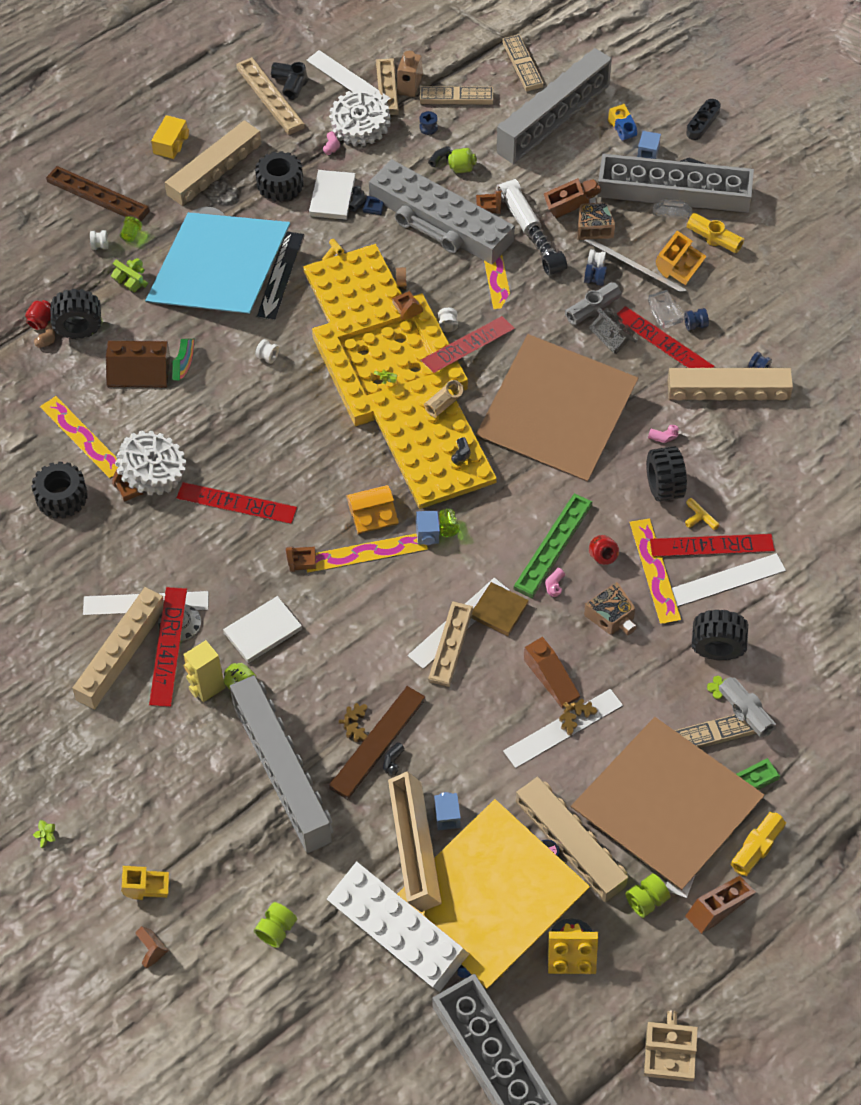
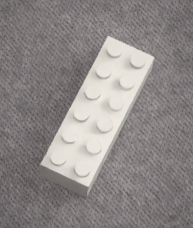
[327,861,470,992]

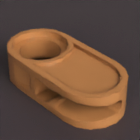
[396,267,407,289]

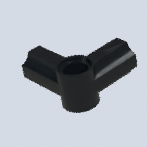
[271,62,308,100]

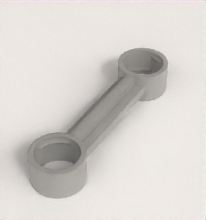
[394,206,463,253]

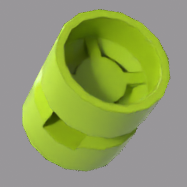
[625,874,671,918]
[253,902,297,948]

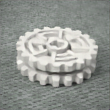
[329,89,391,146]
[115,431,186,495]

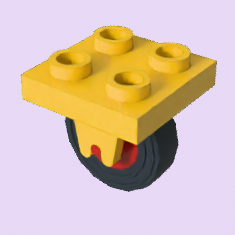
[548,918,598,974]

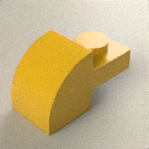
[121,866,169,900]

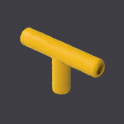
[322,239,344,260]
[685,498,720,530]

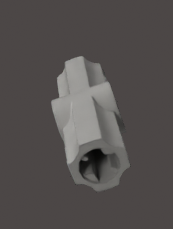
[565,282,622,325]
[719,677,776,737]

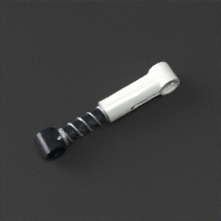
[497,179,567,276]

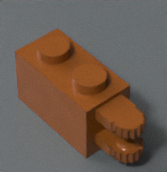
[544,178,601,218]

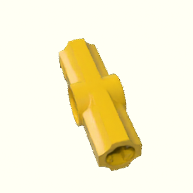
[686,213,744,253]
[731,812,786,876]

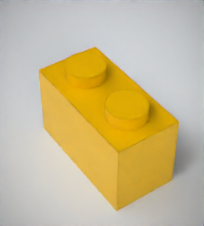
[151,115,189,159]

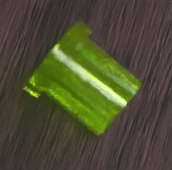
[120,216,143,242]
[438,509,460,537]

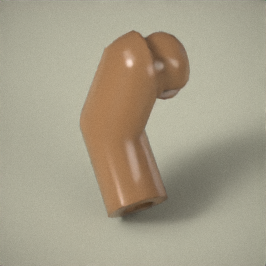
[34,323,55,348]

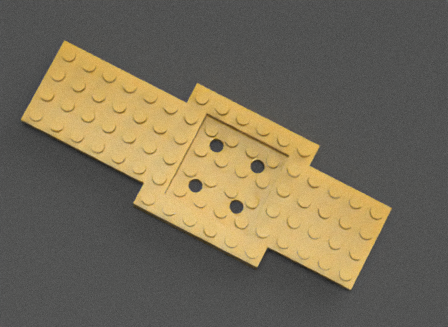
[303,244,497,509]

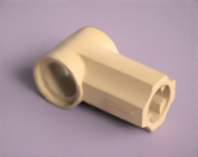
[424,380,463,418]

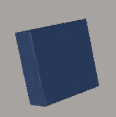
[363,196,384,215]

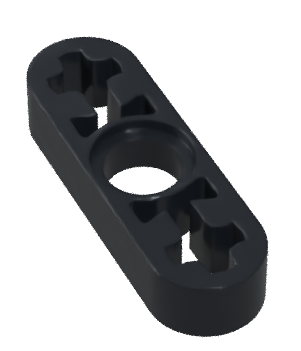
[686,99,721,140]

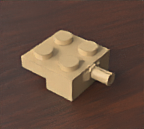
[644,1011,698,1082]

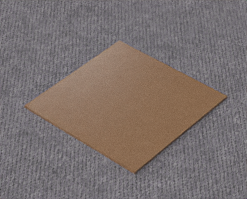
[476,334,639,481]
[571,717,765,890]

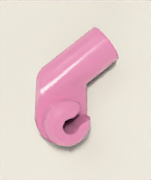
[323,131,340,155]
[648,425,679,443]
[545,568,565,597]

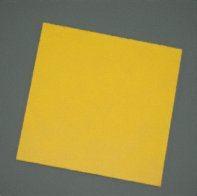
[397,799,590,989]

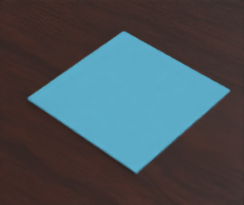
[145,212,290,314]

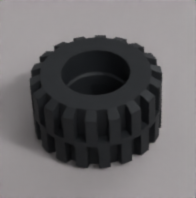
[255,151,304,202]
[51,289,101,339]
[646,446,687,502]
[31,462,88,519]
[692,610,749,661]

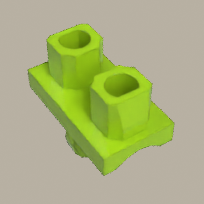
[111,258,148,293]

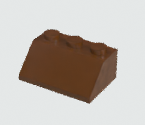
[106,341,170,388]

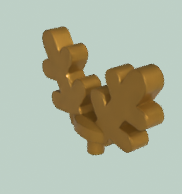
[559,699,598,735]
[339,703,368,742]

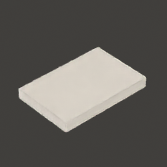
[309,170,355,220]
[223,596,302,663]

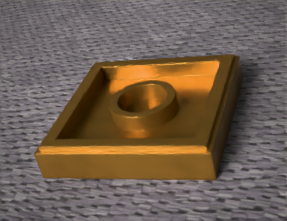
[471,582,529,636]

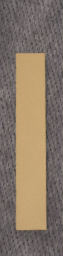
[236,57,305,135]

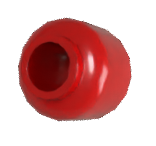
[25,300,51,330]
[589,535,619,565]

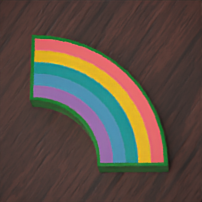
[172,338,195,380]

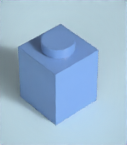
[637,131,661,159]
[416,511,440,545]
[434,792,461,831]

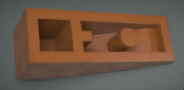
[524,636,580,708]
[685,875,756,934]

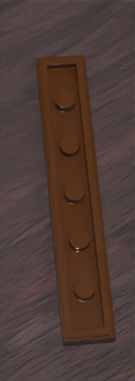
[46,166,150,224]
[329,686,425,800]

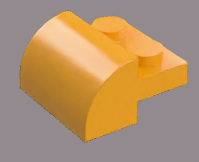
[656,231,707,285]
[346,485,399,534]

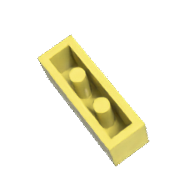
[183,640,225,703]

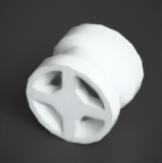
[90,230,108,250]
[587,249,606,268]
[438,308,458,332]
[255,339,280,364]

